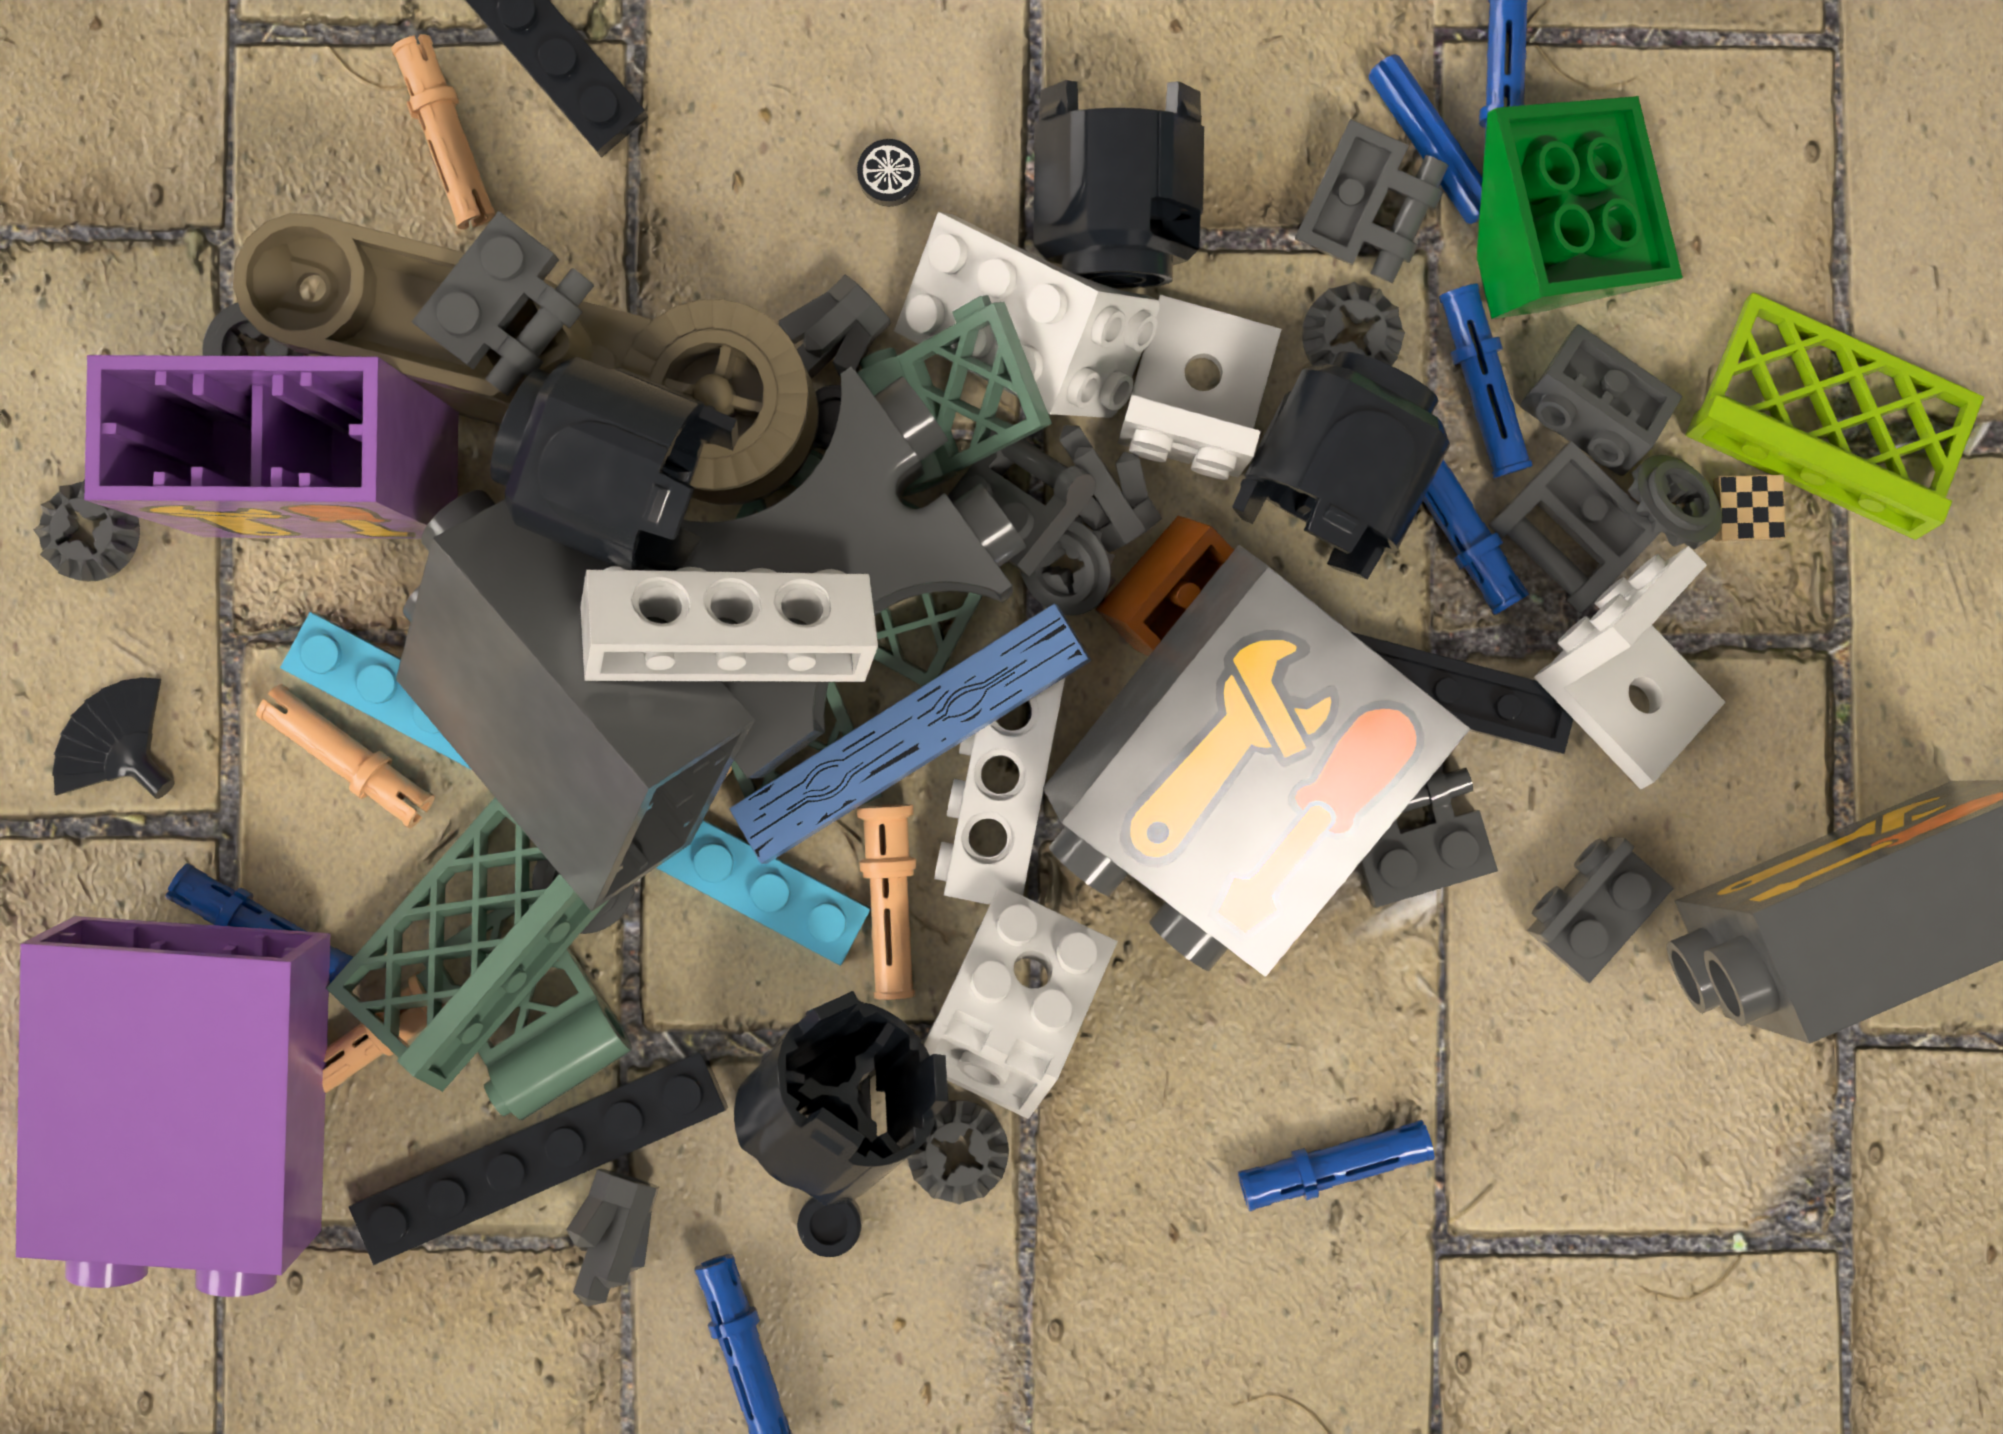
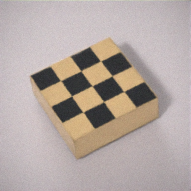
[1713,475,1786,542]

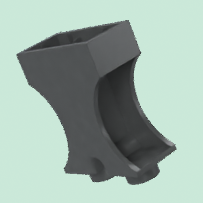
[644,366,1026,779]

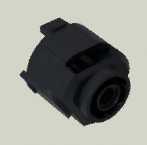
[1034,80,1204,289]
[1232,351,1450,580]
[490,357,738,571]
[734,991,948,1206]

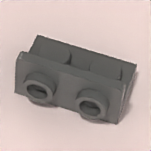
[1520,324,1682,476]
[1527,837,1674,984]

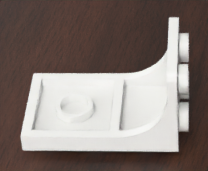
[894,212,1160,418]

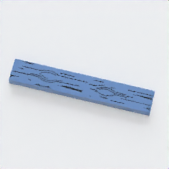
[729,603,1091,864]

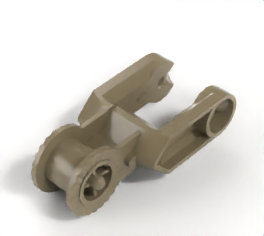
[233,213,819,505]

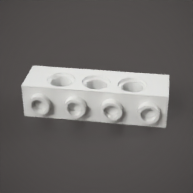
[580,566,878,682]
[934,641,1065,904]

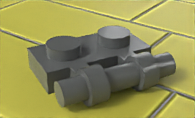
[1295,119,1449,284]
[412,211,594,396]
[1359,768,1498,908]

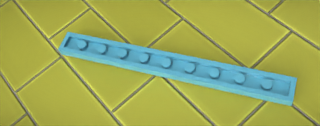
[280,612,871,966]

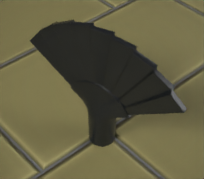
[52,677,175,799]

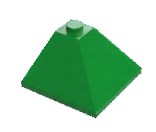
[1477,96,1683,319]

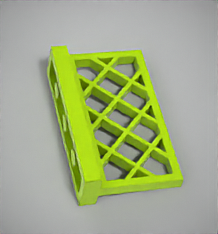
[1685,292,1984,540]

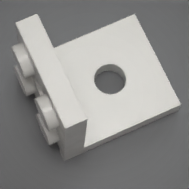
[1117,295,1282,480]
[1534,546,1725,789]
[923,885,1118,1119]

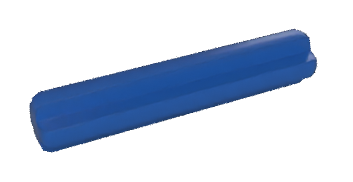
[1369,54,1483,224]

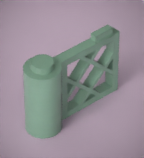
[857,295,1052,497]
[416,888,632,1120]

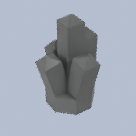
[779,274,891,379]
[1059,425,1162,553]
[566,1168,660,1306]

